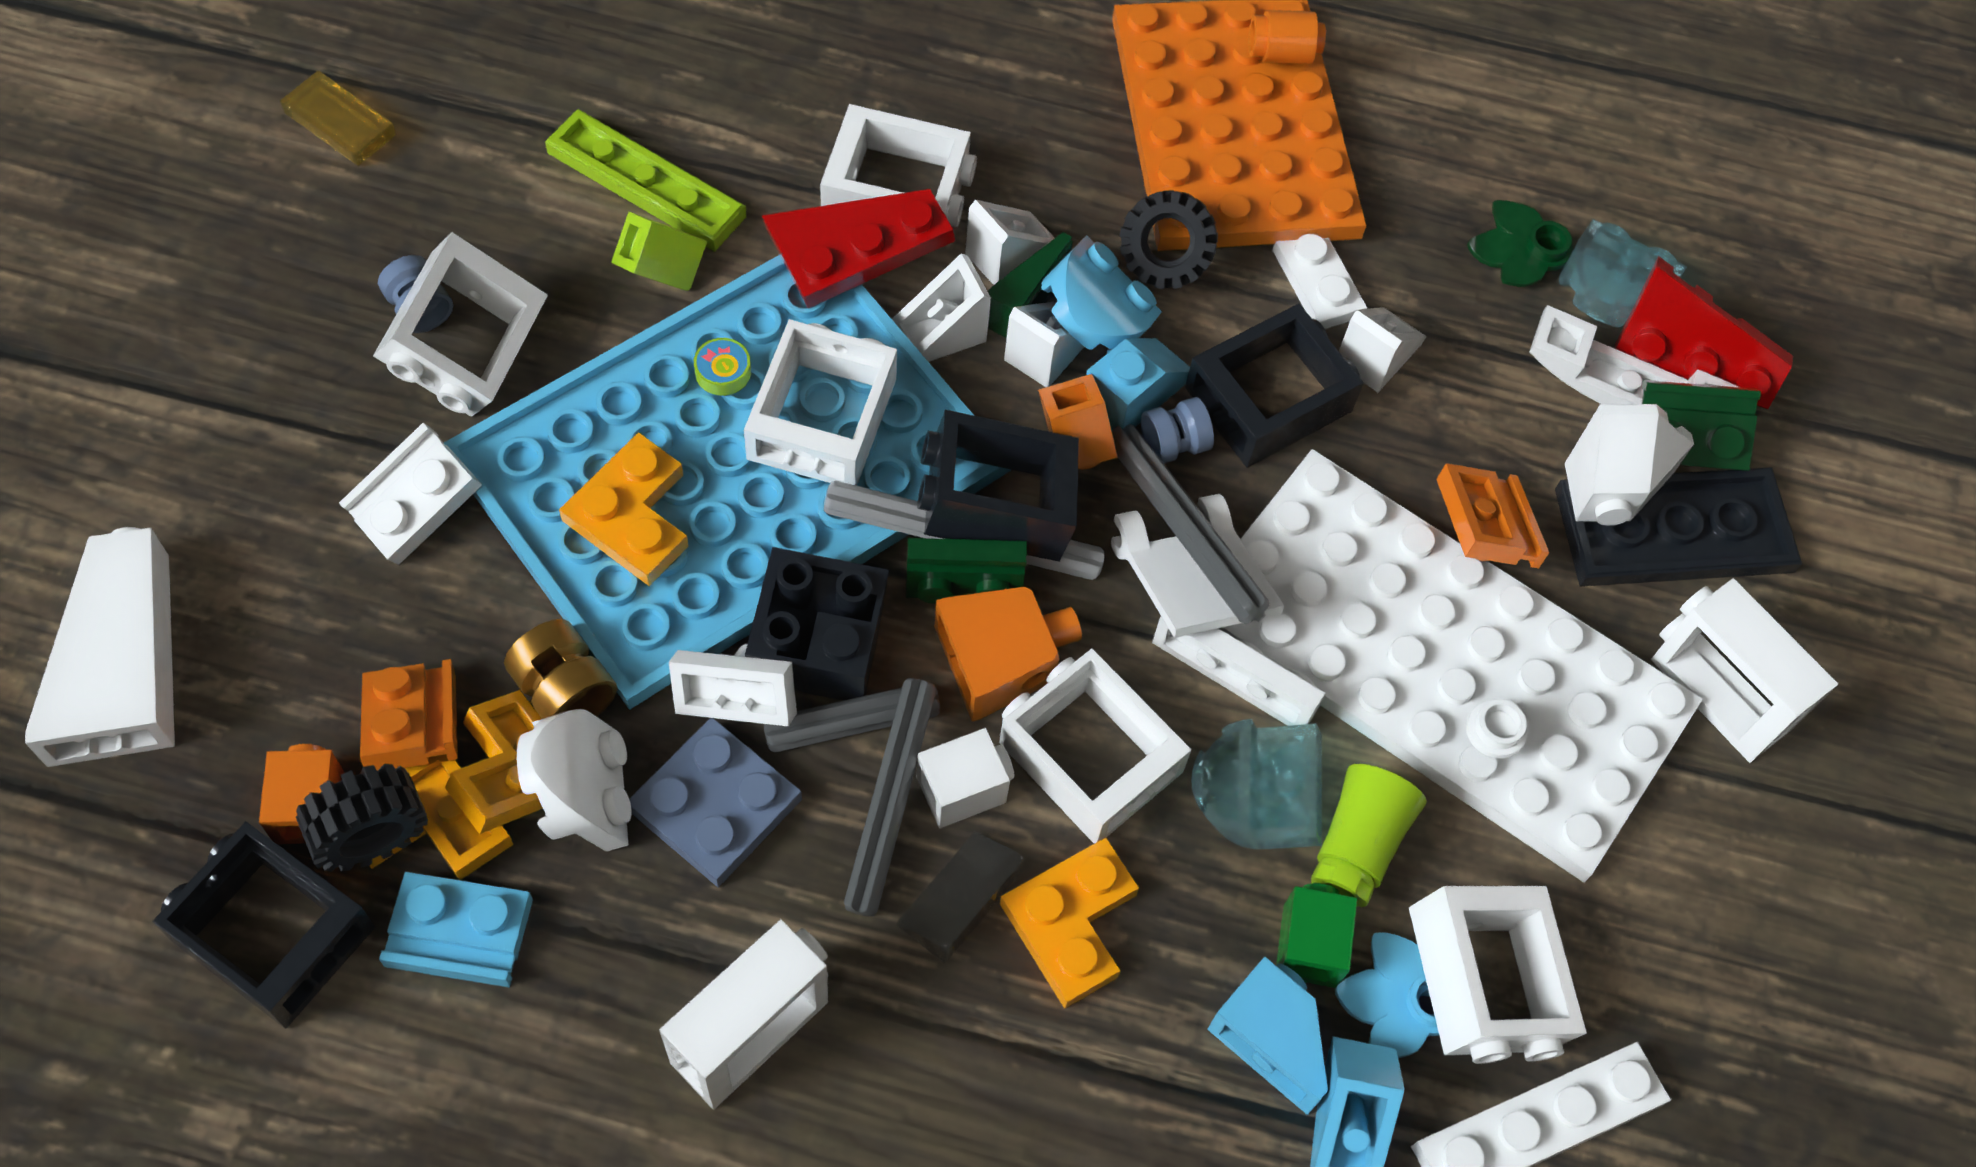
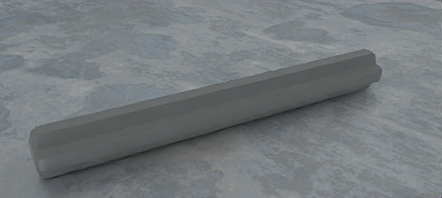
[1112,424,1269,624]

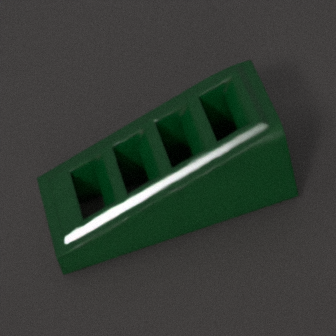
[987,232,1073,338]

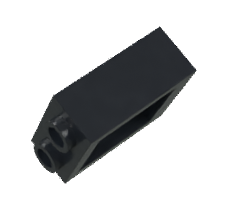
[1185,303,1364,468]
[917,410,1079,562]
[152,821,375,1029]

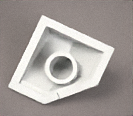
[1565,404,1694,526]

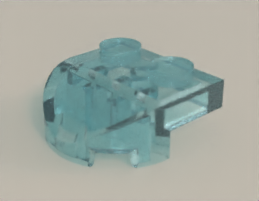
[1559,219,1687,328]
[1191,719,1322,849]

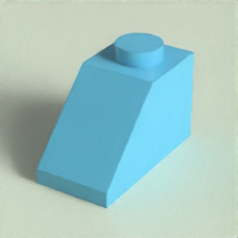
[1086,338,1190,431]
[1207,957,1328,1115]
[1310,1037,1404,1167]

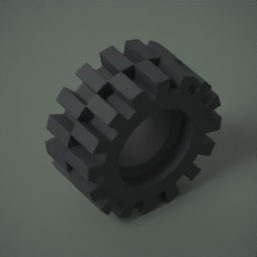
[1120,190,1218,289]
[295,764,428,872]

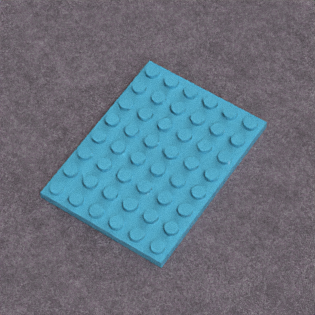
[444,255,1011,710]

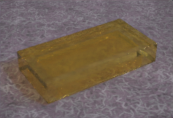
[280,70,396,166]

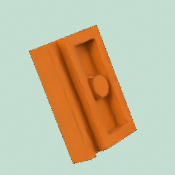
[1436,463,1550,569]
[360,659,458,771]

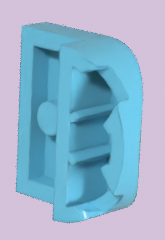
[1041,235,1162,353]

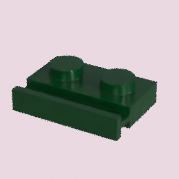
[1641,380,1761,471]
[906,538,1027,604]

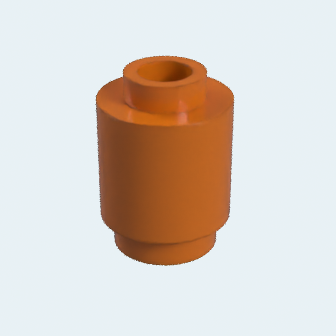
[1249,10,1326,64]

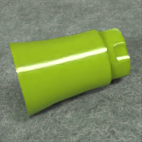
[1311,764,1427,908]

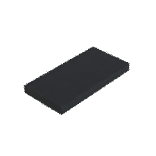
[1555,467,1802,587]

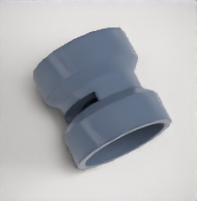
[378,255,453,333]
[1141,397,1214,463]

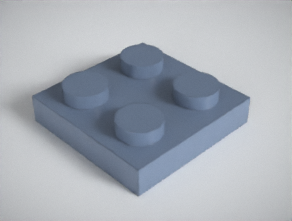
[629,718,802,887]

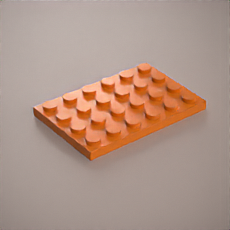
[1112,0,1366,251]

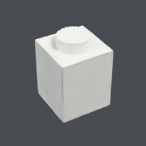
[916,728,1015,829]

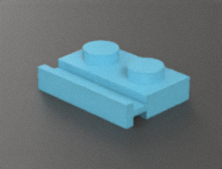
[379,872,533,988]

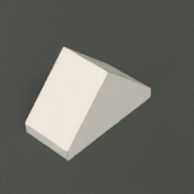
[965,200,1054,285]
[892,253,991,362]
[1004,302,1084,387]
[1339,307,1426,392]

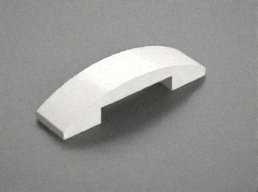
[1530,305,1739,404]

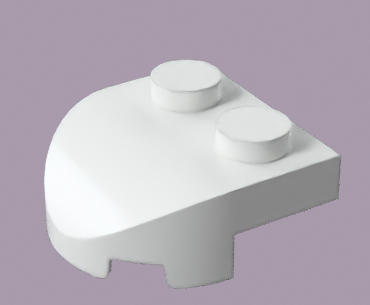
[517,709,632,852]

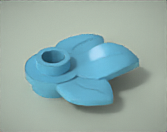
[1335,932,1439,1058]

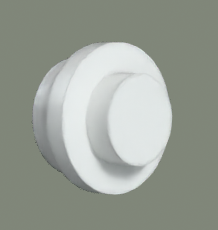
[1466,699,1528,758]

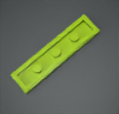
[545,109,746,252]

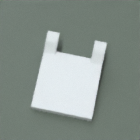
[1111,494,1284,638]

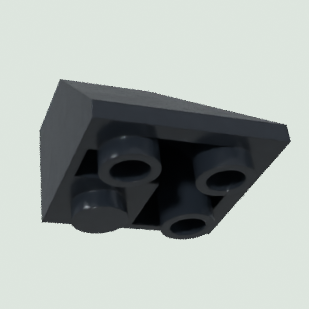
[745,547,889,701]

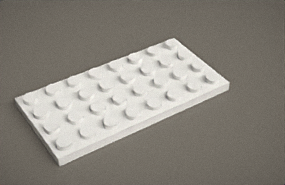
[1219,449,1703,883]

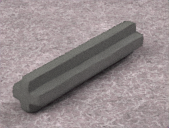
[764,682,940,752]

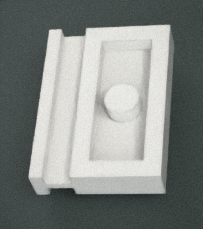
[339,423,482,565]

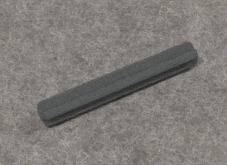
[844,678,935,916]

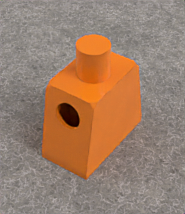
[934,587,1082,722]

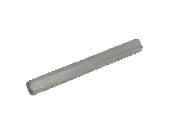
[824,481,1104,580]

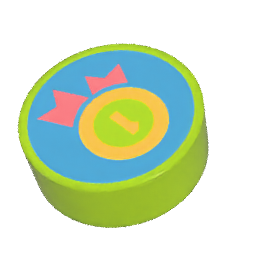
[694,338,751,396]

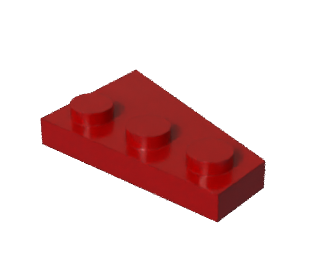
[762,189,955,309]
[1614,256,1793,409]

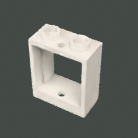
[820,104,977,227]
[373,232,548,417]
[744,319,897,486]
[1651,578,1838,763]
[999,648,1191,844]
[1409,886,1587,1064]
[659,919,828,1110]

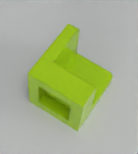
[611,212,707,291]

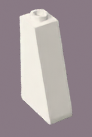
[25,527,175,767]

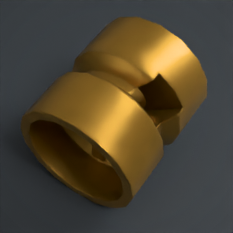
[504,619,618,719]

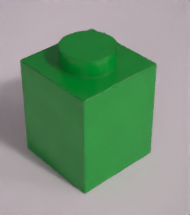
[1276,883,1357,988]

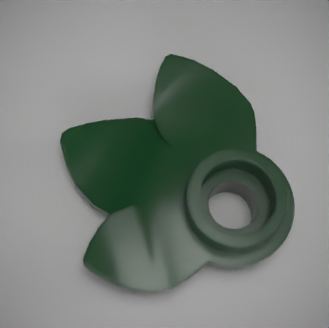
[1467,200,1573,287]

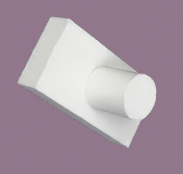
[669,644,797,726]

